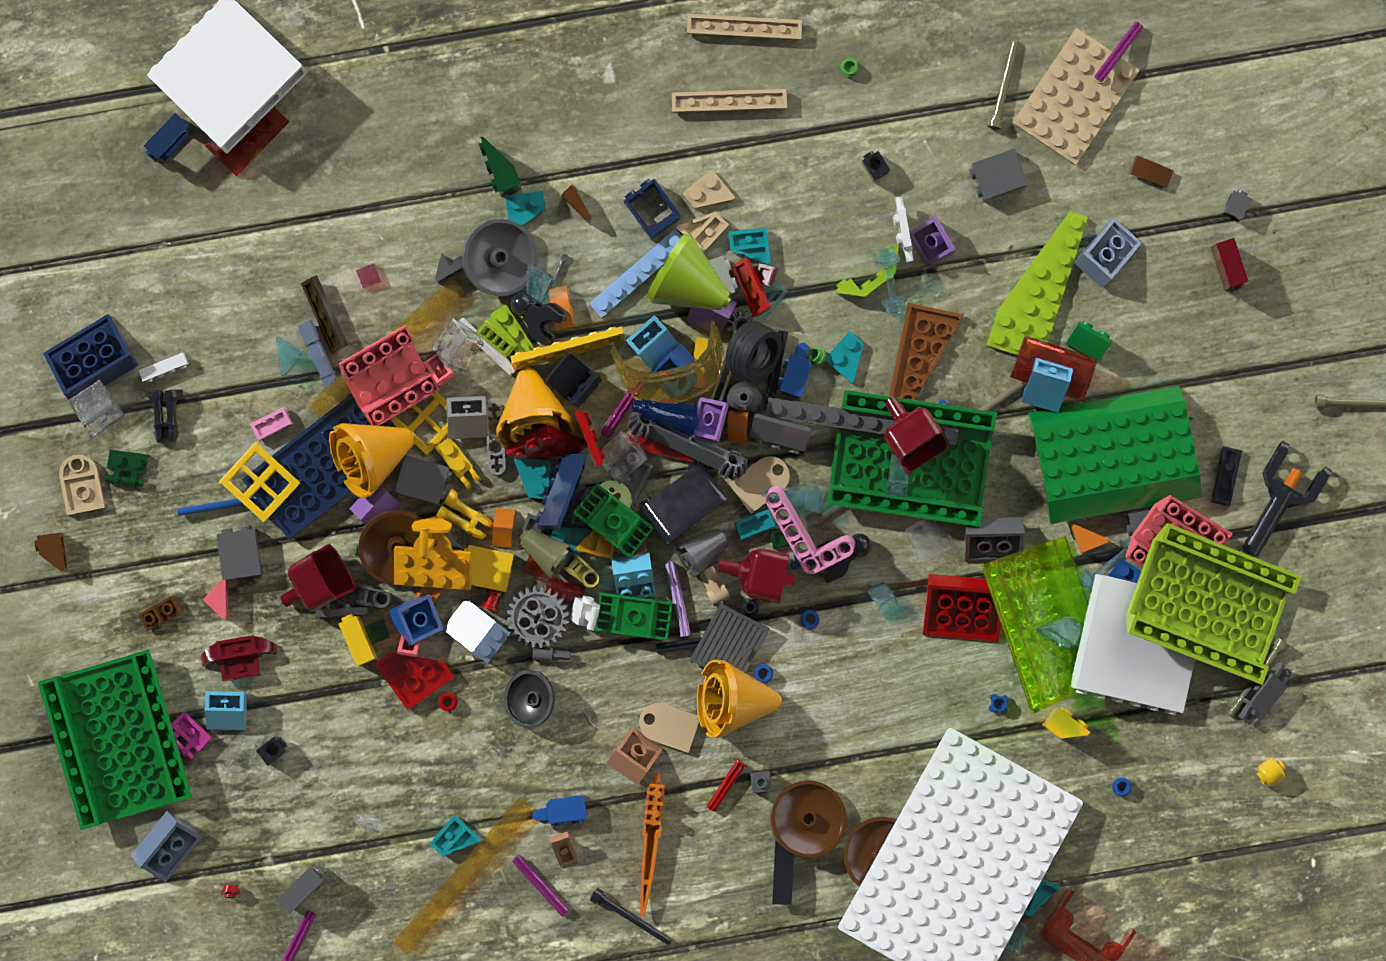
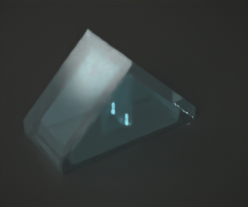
[526,264,555,303]
[276,336,303,376]
[867,580,904,622]
[1004,922,1028,955]

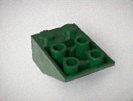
[478,137,522,196]

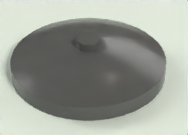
[462,219,538,296]

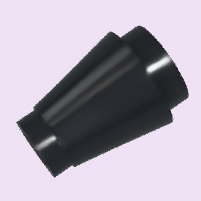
[741,598,760,617]

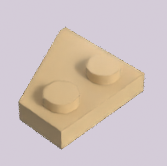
[676,212,729,253]

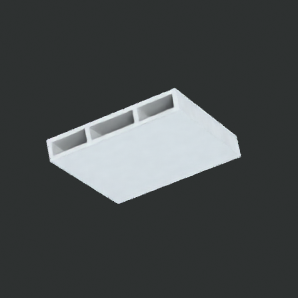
[147,0,308,154]
[1070,574,1195,715]

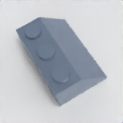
[131,811,202,882]

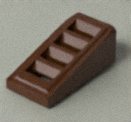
[562,184,592,223]

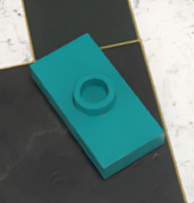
[734,509,777,540]

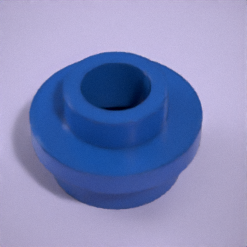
[800,610,820,629]
[754,664,773,683]
[1112,777,1132,797]

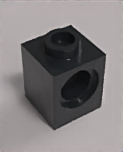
[861,151,890,182]
[256,736,288,766]

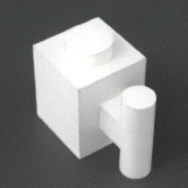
[570,596,600,631]

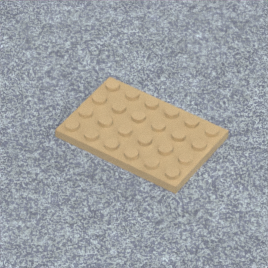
[1012,28,1140,166]

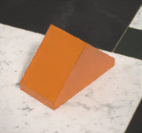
[492,508,515,548]
[1070,524,1109,553]

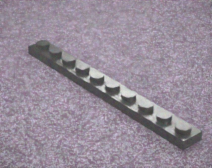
[766,398,959,445]

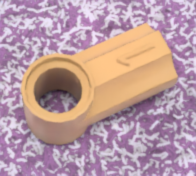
[700,566,731,607]

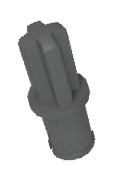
[532,648,571,663]

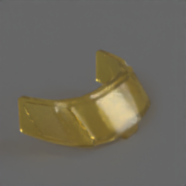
[610,321,723,405]

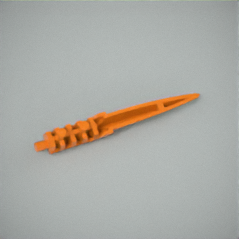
[640,773,665,918]

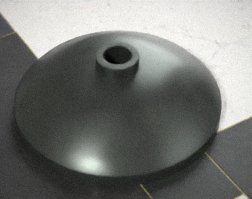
[504,670,555,728]

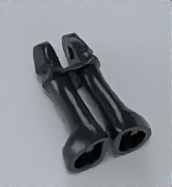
[147,389,183,443]

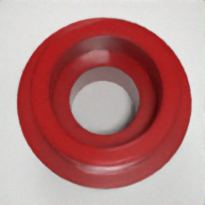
[438,692,458,712]
[221,885,240,898]

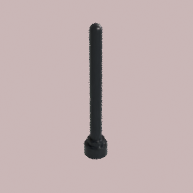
[589,887,672,945]

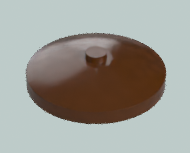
[358,509,422,585]
[770,780,847,858]
[843,817,897,887]

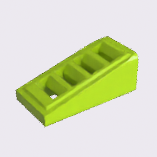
[476,317,518,358]

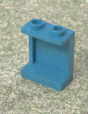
[1021,358,1073,413]

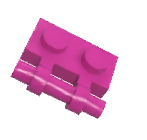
[172,711,212,761]

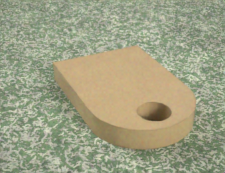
[59,455,106,515]
[728,456,789,514]
[639,703,699,753]

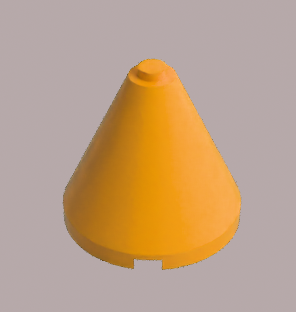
[496,367,574,448]
[329,423,415,498]
[697,660,782,738]

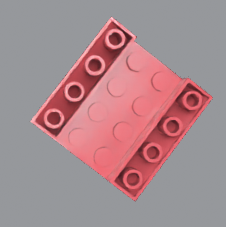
[338,325,439,426]
[1125,495,1233,568]

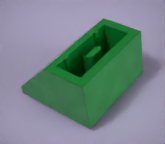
[1064,321,1113,363]

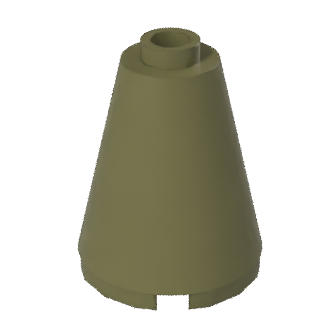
[519,529,574,579]

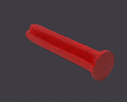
[707,758,748,812]

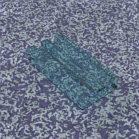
[759,280,789,321]

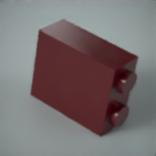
[1211,238,1249,292]

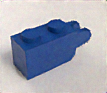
[777,342,812,398]
[532,795,587,827]

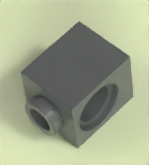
[1222,190,1251,221]
[750,770,772,793]

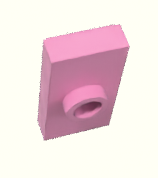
[250,407,293,441]

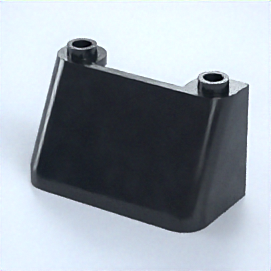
[640,462,728,545]

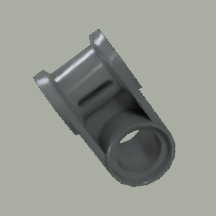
[354,584,392,608]

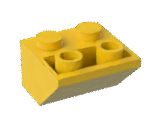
[1042,707,1090,739]

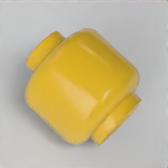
[1256,758,1286,787]

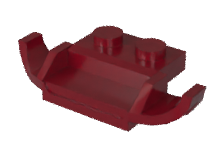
[201,635,278,682]

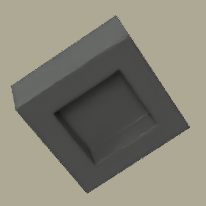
[521,513,542,532]

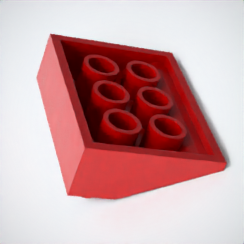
[922,574,1006,642]

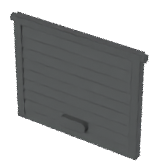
[689,601,770,673]

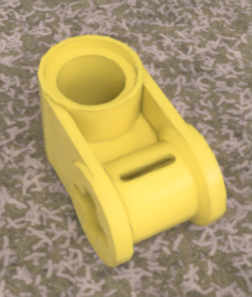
[564,554,600,588]

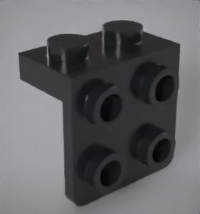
[545,353,602,409]

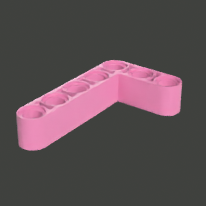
[765,486,855,574]

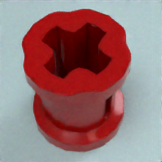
[482,589,503,612]

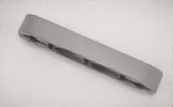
[486,400,506,475]

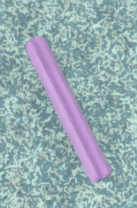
[666,562,691,637]

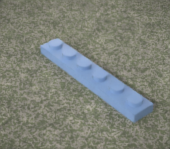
[589,229,682,318]

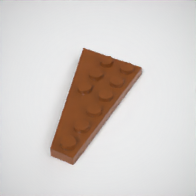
[888,303,964,400]

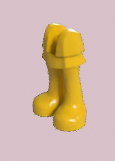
[435,489,493,539]

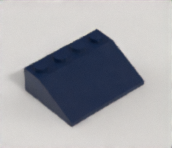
[43,314,139,405]
[535,453,587,536]

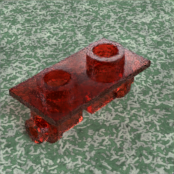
[546,578,586,602]

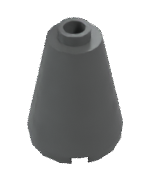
[724,380,762,418]
[675,529,730,577]

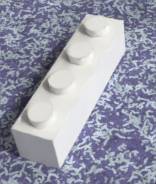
[138,353,189,383]

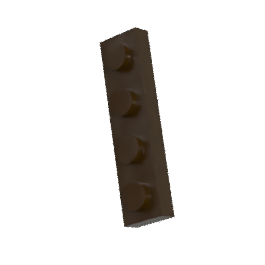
[301,275,348,353]

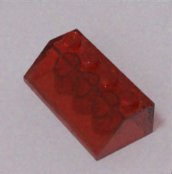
[204,107,290,176]
[1010,335,1098,401]

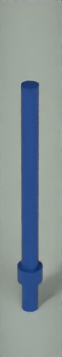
[177,496,260,516]

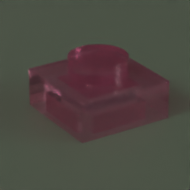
[356,263,381,289]

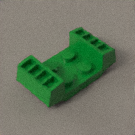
[573,483,654,558]
[595,592,673,640]

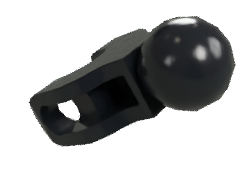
[510,292,568,346]
[816,533,872,583]

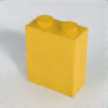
[464,545,515,592]
[339,614,378,666]

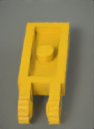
[435,438,481,490]

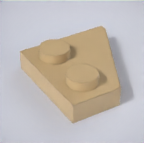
[682,170,735,209]

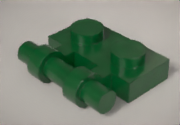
[105,449,148,488]

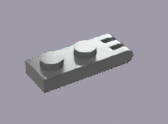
[315,604,369,617]

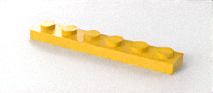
[510,326,624,371]

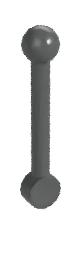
[547,254,569,290]

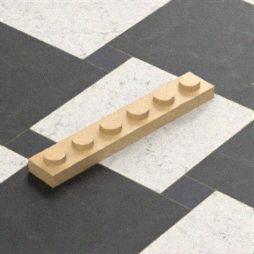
[687,14,802,40]
[672,89,787,113]

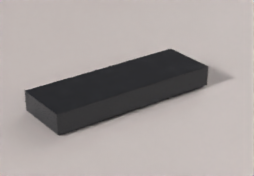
[1211,446,1242,507]

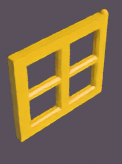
[391,392,448,456]
[219,441,300,522]

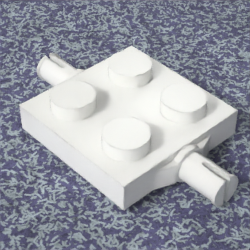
[893,197,914,262]

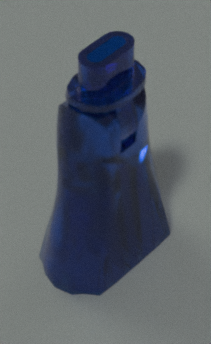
[632,399,698,437]

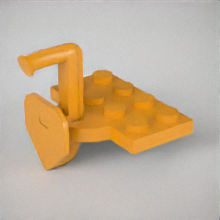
[394,517,471,590]

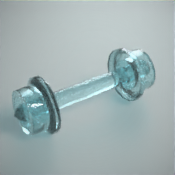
[874,248,907,314]
[1080,537,1131,592]

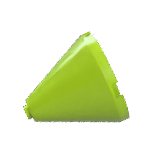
[646,233,732,310]

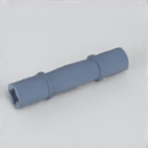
[298,320,343,397]

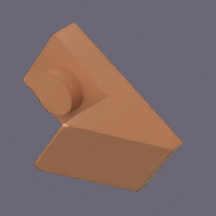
[549,831,578,867]

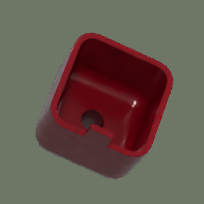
[884,397,949,476]
[281,544,355,611]
[718,548,795,603]

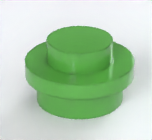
[840,58,859,77]
[808,347,826,366]

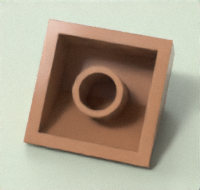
[607,727,663,785]

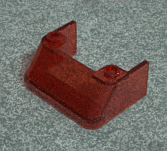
[1041,887,1136,961]

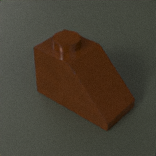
[35,533,68,571]

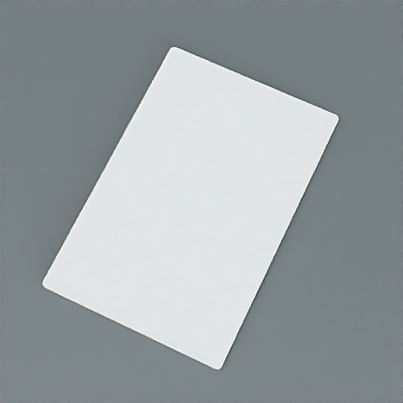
[838,728,1083,961]

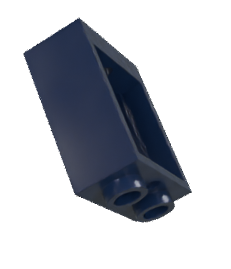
[144,113,195,163]
[623,179,682,240]

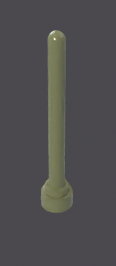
[987,39,1019,130]
[1315,394,1386,410]
[1228,637,1290,717]

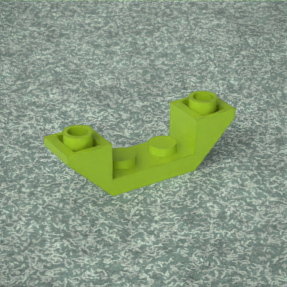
[835,244,899,298]

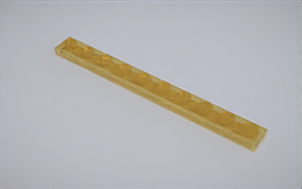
[307,278,464,418]
[393,796,535,955]

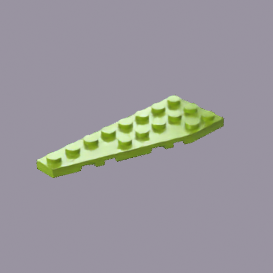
[986,212,1088,361]

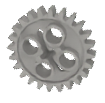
[507,585,569,648]

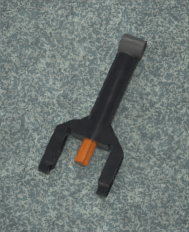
[1239,440,1332,557]

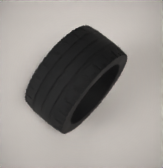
[725,321,782,383]

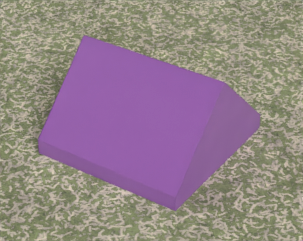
[909,216,955,266]
[686,300,737,337]
[690,397,729,442]
[348,485,402,524]

